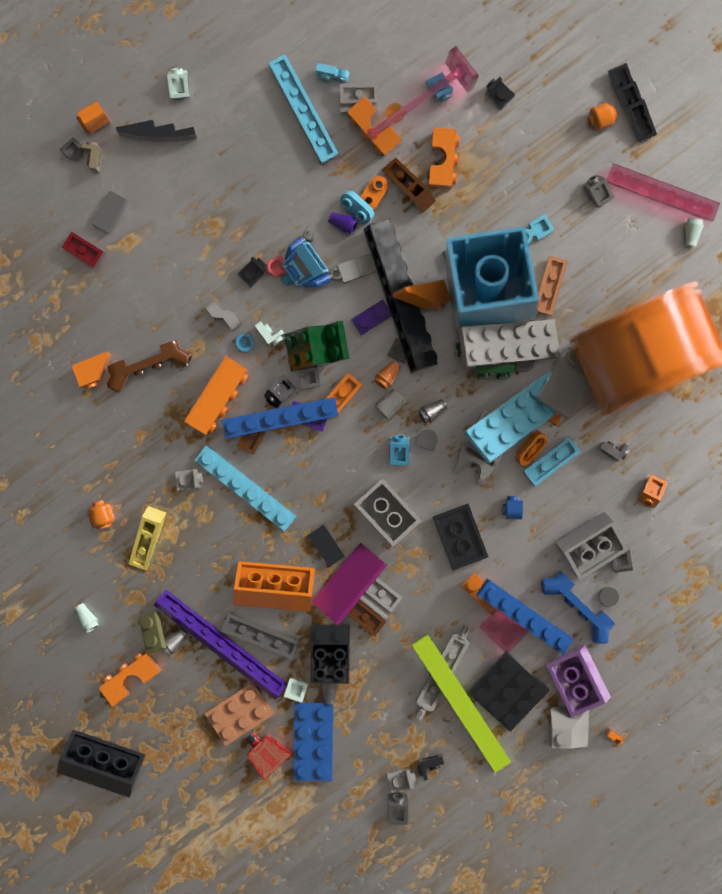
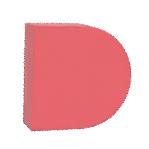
[267,255,287,278]

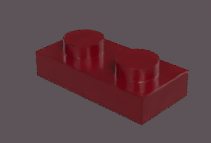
[61,231,105,269]

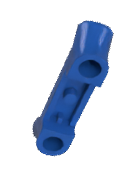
[541,571,616,644]

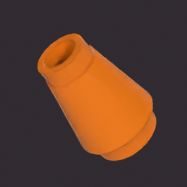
[374,360,401,389]

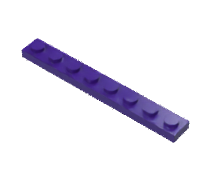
[153,590,287,700]

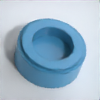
[235,333,255,353]

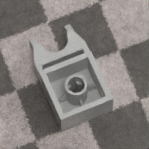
[453,411,504,486]

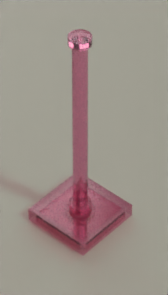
[367,46,479,140]

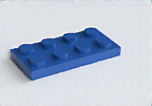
[293,702,333,781]

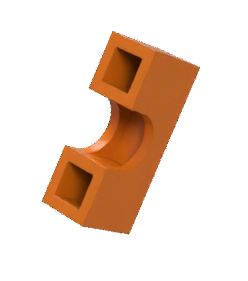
[347,96,403,156]
[428,127,459,190]
[99,652,162,707]

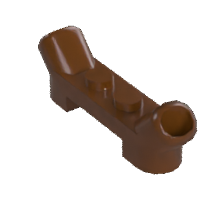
[107,340,192,393]

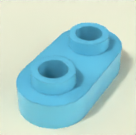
[340,191,374,224]

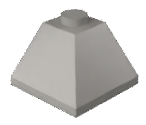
[549,706,589,749]

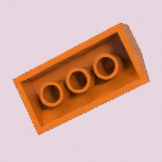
[184,356,249,436]
[234,561,315,612]

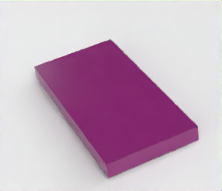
[312,543,387,625]

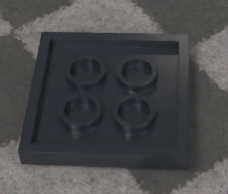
[467,650,550,732]

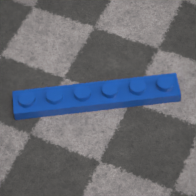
[222,397,339,439]
[476,578,574,655]

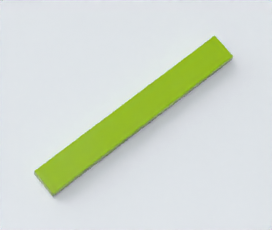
[411,634,511,773]

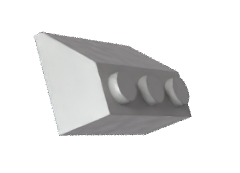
[556,512,628,580]

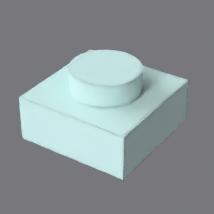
[284,677,309,703]

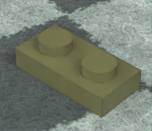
[139,611,166,655]

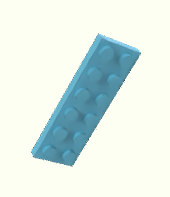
[464,371,557,464]

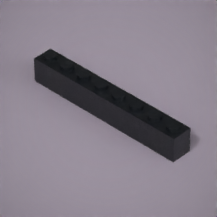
[363,219,438,374]

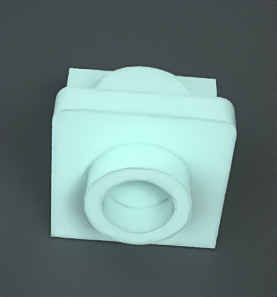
[167,68,189,98]
[255,321,284,346]

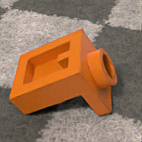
[637,474,668,508]

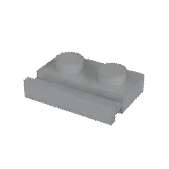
[340,83,378,112]
[360,577,403,619]

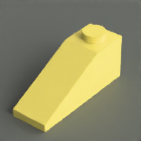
[129,506,166,571]

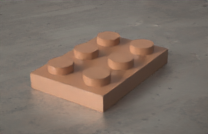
[205,682,274,746]

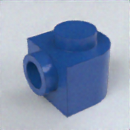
[503,496,523,519]

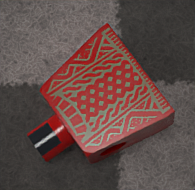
[245,732,292,781]

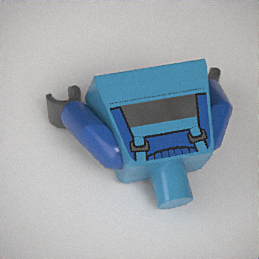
[281,229,341,288]

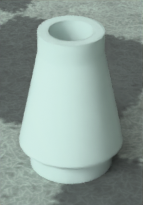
[685,218,704,246]
[74,603,99,633]

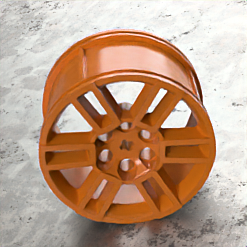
[568,282,722,415]

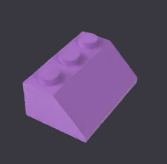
[546,645,611,717]

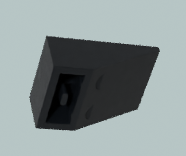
[310,623,350,684]

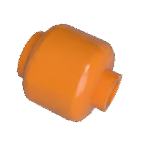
[587,103,617,131]
[87,500,115,530]

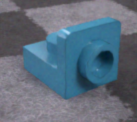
[426,72,454,102]
[390,435,410,465]

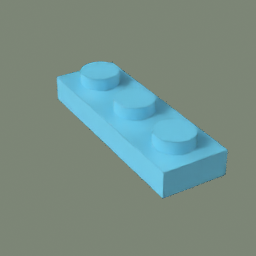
[523,436,581,487]

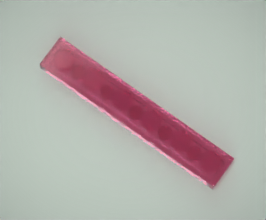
[606,163,720,222]

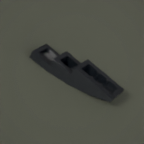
[608,63,657,142]
[116,120,197,142]

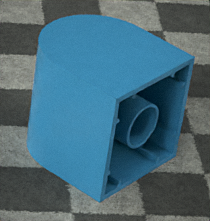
[446,227,539,331]

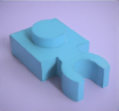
[316,63,349,81]
[526,214,555,244]

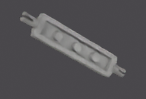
[415,625,471,720]

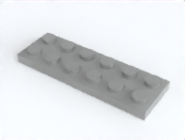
[458,319,561,367]

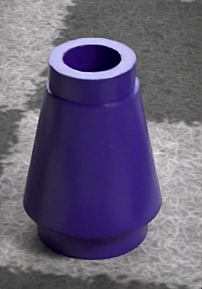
[328,212,358,235]

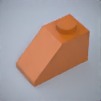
[71,352,111,390]

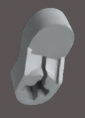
[205,300,241,330]

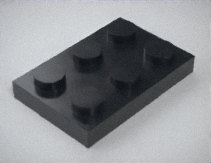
[432,503,489,571]

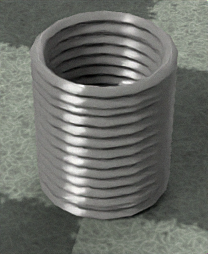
[375,389,406,419]

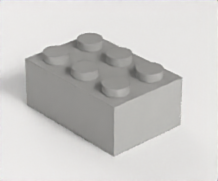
[354,478,422,547]

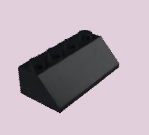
[57,730,146,798]

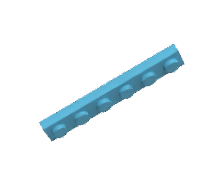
[269,54,339,164]
[194,445,297,531]

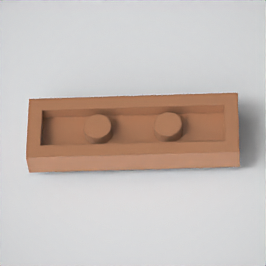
[537,256,568,316]

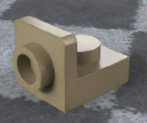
[80,142,103,173]

